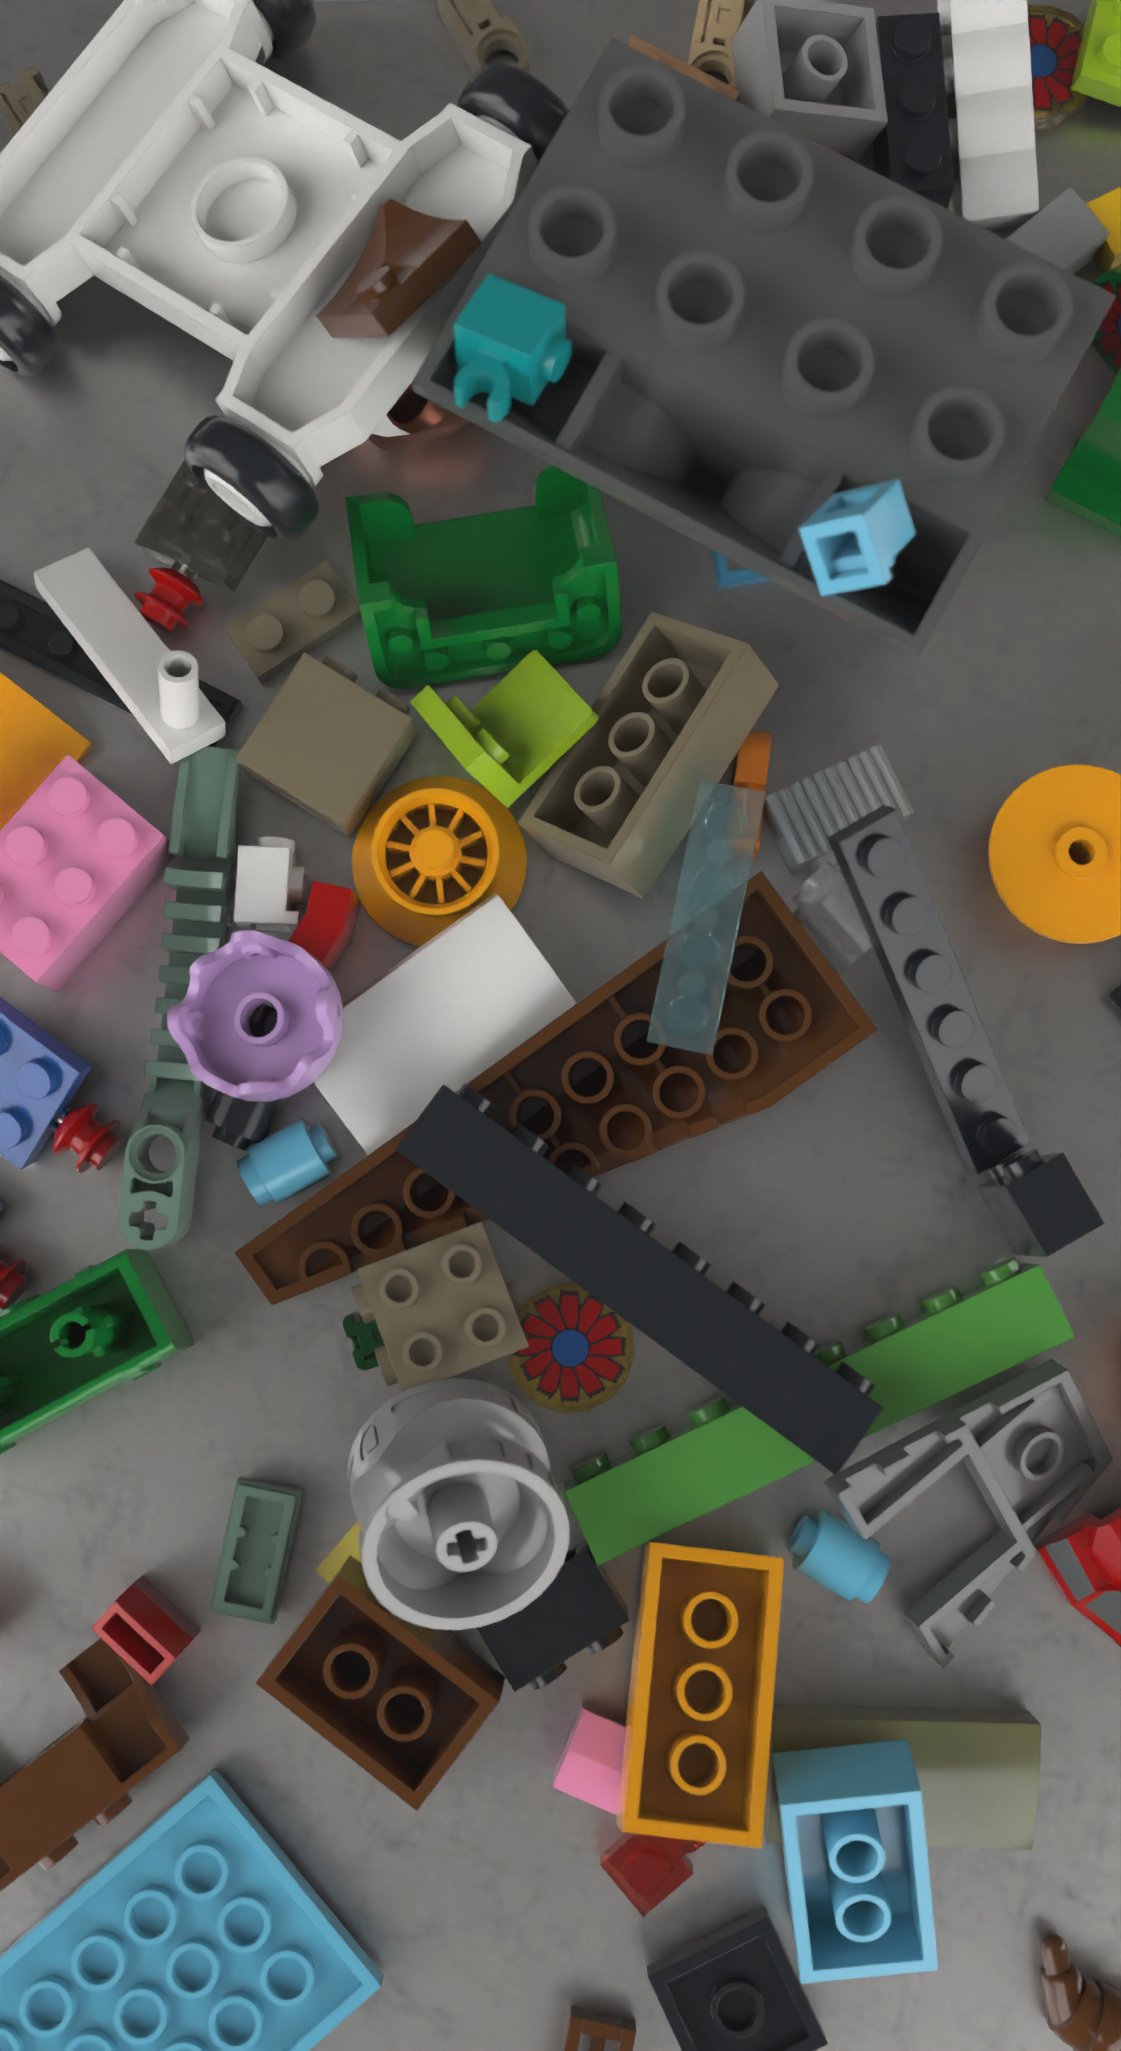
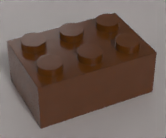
[256,1555,505,1811]

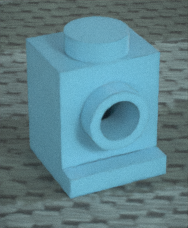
[798,479,916,596]

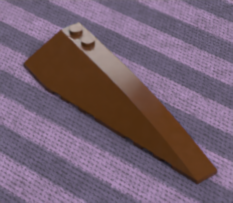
[235,871,878,1305]

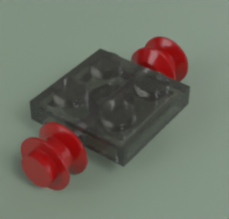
[134,459,268,633]

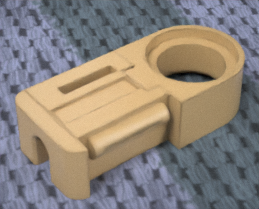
[688,0,754,89]

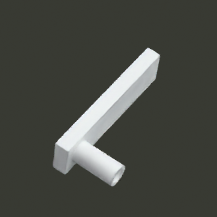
[34,547,226,764]

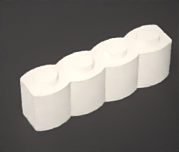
[937,0,1039,233]

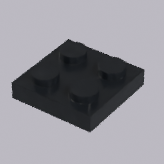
[647,1907,828,2051]

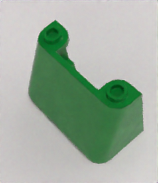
[345,465,622,689]

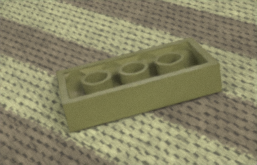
[766,1704,1041,1850]

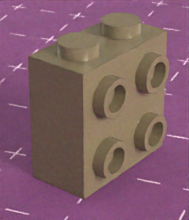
[235,652,417,838]
[351,1221,529,1392]

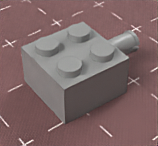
[731,0,888,162]

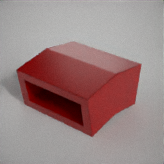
[288,881,361,973]
[91,1575,201,1686]

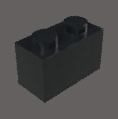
[976,1149,1105,1257]
[477,1540,629,1692]

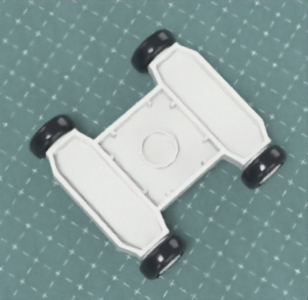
[0,0,569,543]

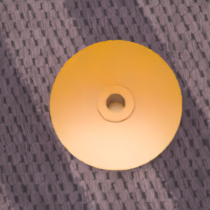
[988,764,1121,944]
[352,776,527,947]

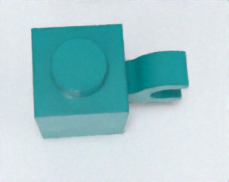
[454,273,571,423]

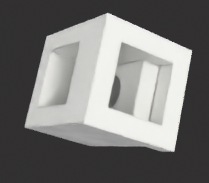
[234,837,308,933]

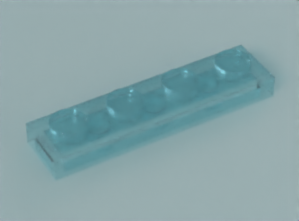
[647,780,766,1055]

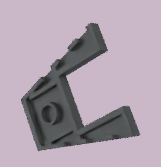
[823,1359,1113,1668]

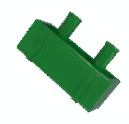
[0,1249,194,1454]

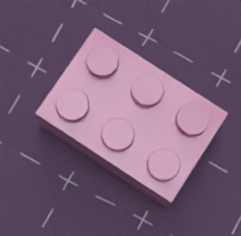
[0,755,175,992]

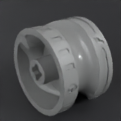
[348,1378,569,1630]

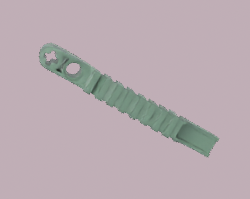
[118,747,241,1250]

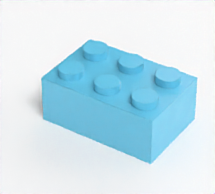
[772,1739,938,1984]

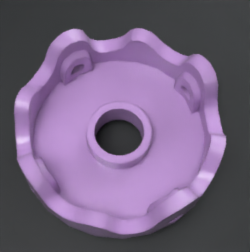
[167,930,344,1102]

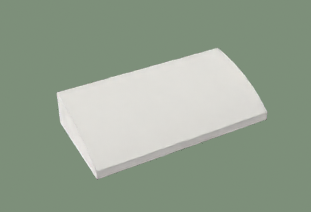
[313,893,577,1155]

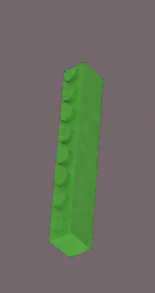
[564,1258,1075,1565]

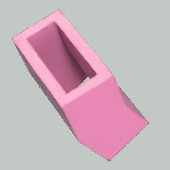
[553,1706,626,1815]

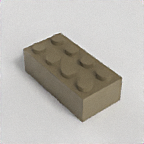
[518,612,779,899]

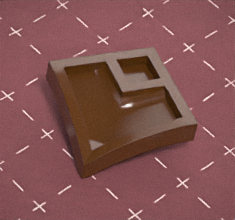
[316,198,482,338]

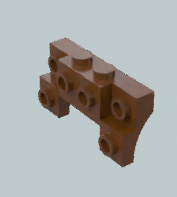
[0,1638,190,1892]

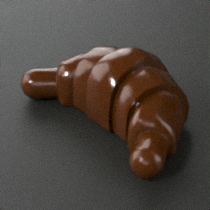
[1040,1933,1121,2051]

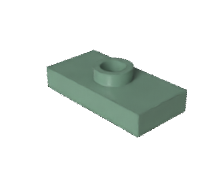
[209,1477,304,1625]

